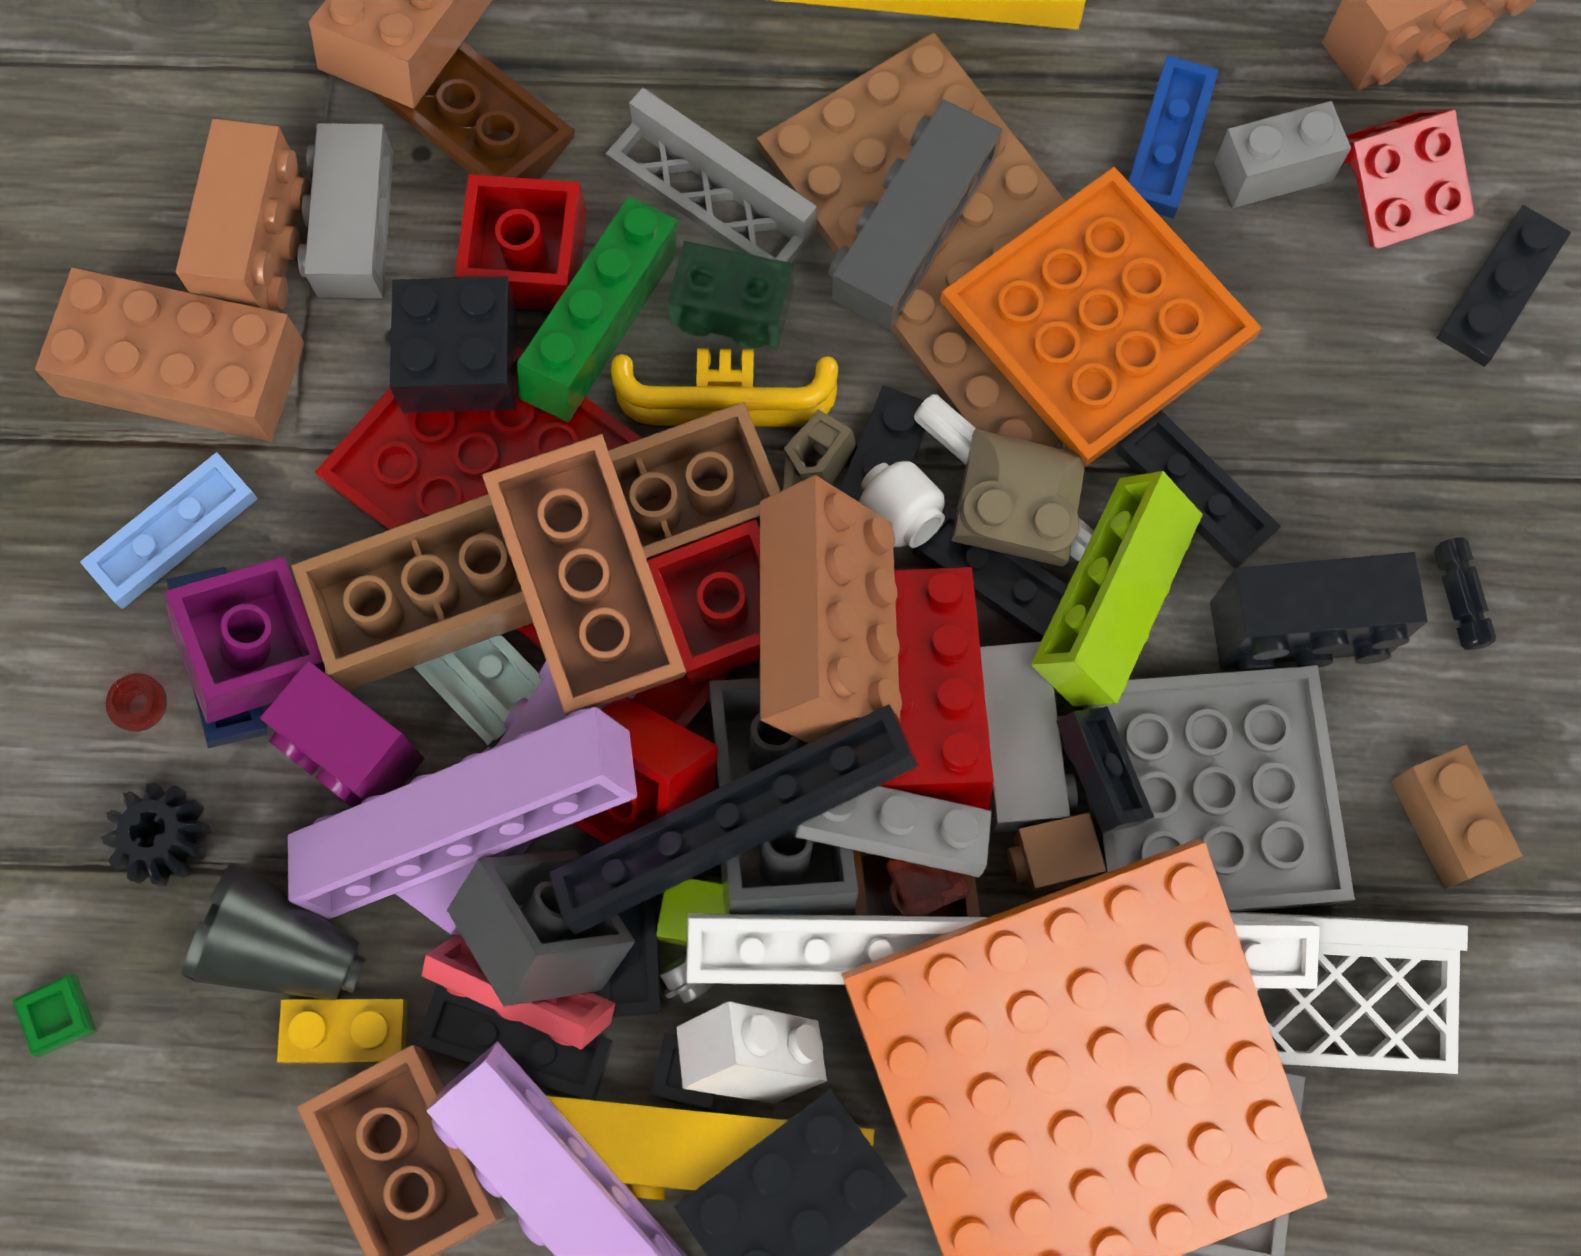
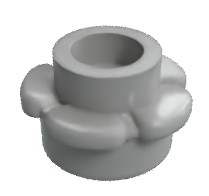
[659,954,715,1003]

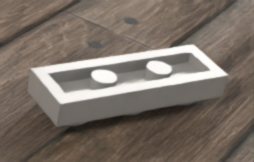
[795,786,992,877]

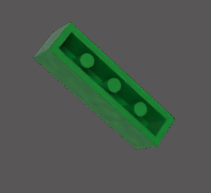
[517,196,678,423]

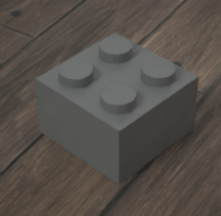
[447,850,635,1007]

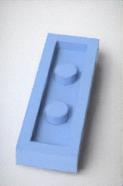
[80,452,258,609]

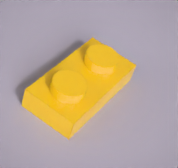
[277,999,408,1063]

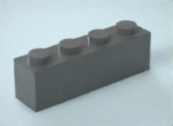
[828,99,1002,331]

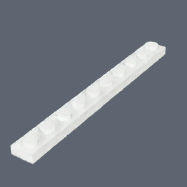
[686,913,1320,989]

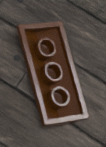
[368,40,575,179]

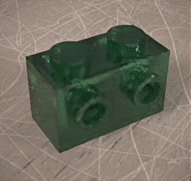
[668,241,794,348]

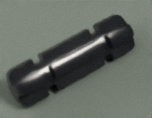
[1434,537,1496,650]

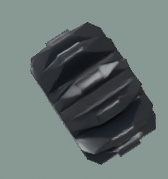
[101,783,212,887]

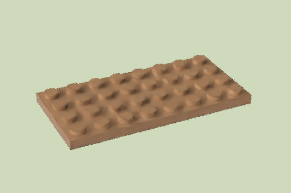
[757,32,1065,449]

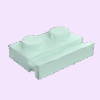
[413,635,543,748]

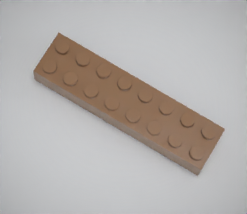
[291,402,780,691]

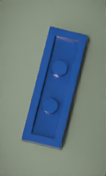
[1128,55,1219,219]

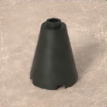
[182,862,366,1000]

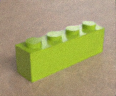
[1030,471,1203,706]

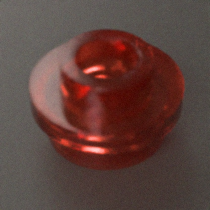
[106,673,167,732]

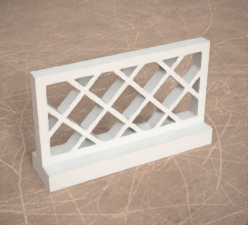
[1230,912,1468,1074]

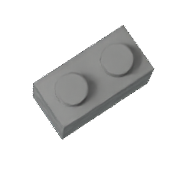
[1214,101,1351,208]

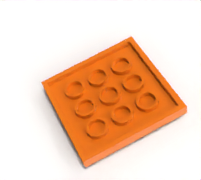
[940,167,1262,467]

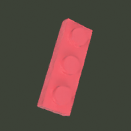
[421,935,616,1049]

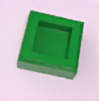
[12,974,97,1058]

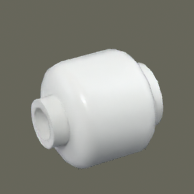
[859,461,945,548]

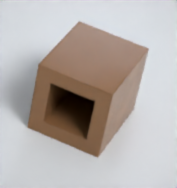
[1007,812,1106,896]

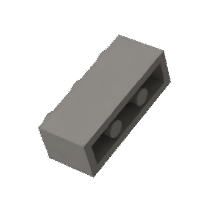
[298,123,394,298]
[980,642,1078,833]

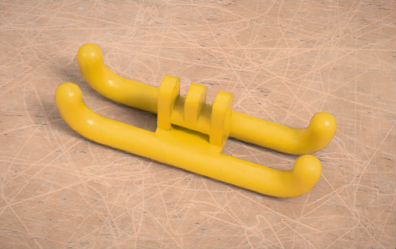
[610,348,838,427]

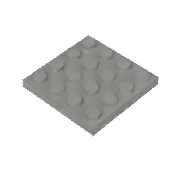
[1083,665,1355,912]

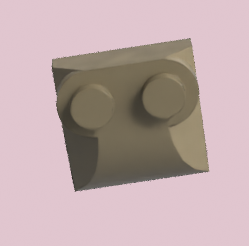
[951,429,1085,567]

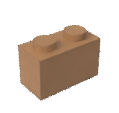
[1391,745,1523,890]

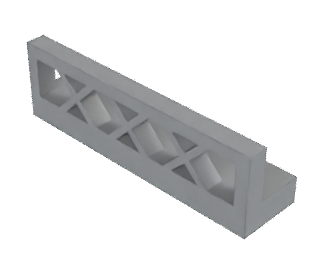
[605,88,817,279]

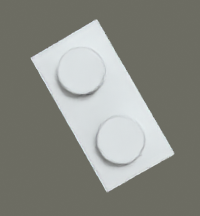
[676,1002,827,1104]

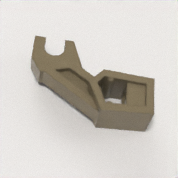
[783,410,857,490]

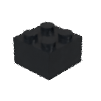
[390,276,517,413]

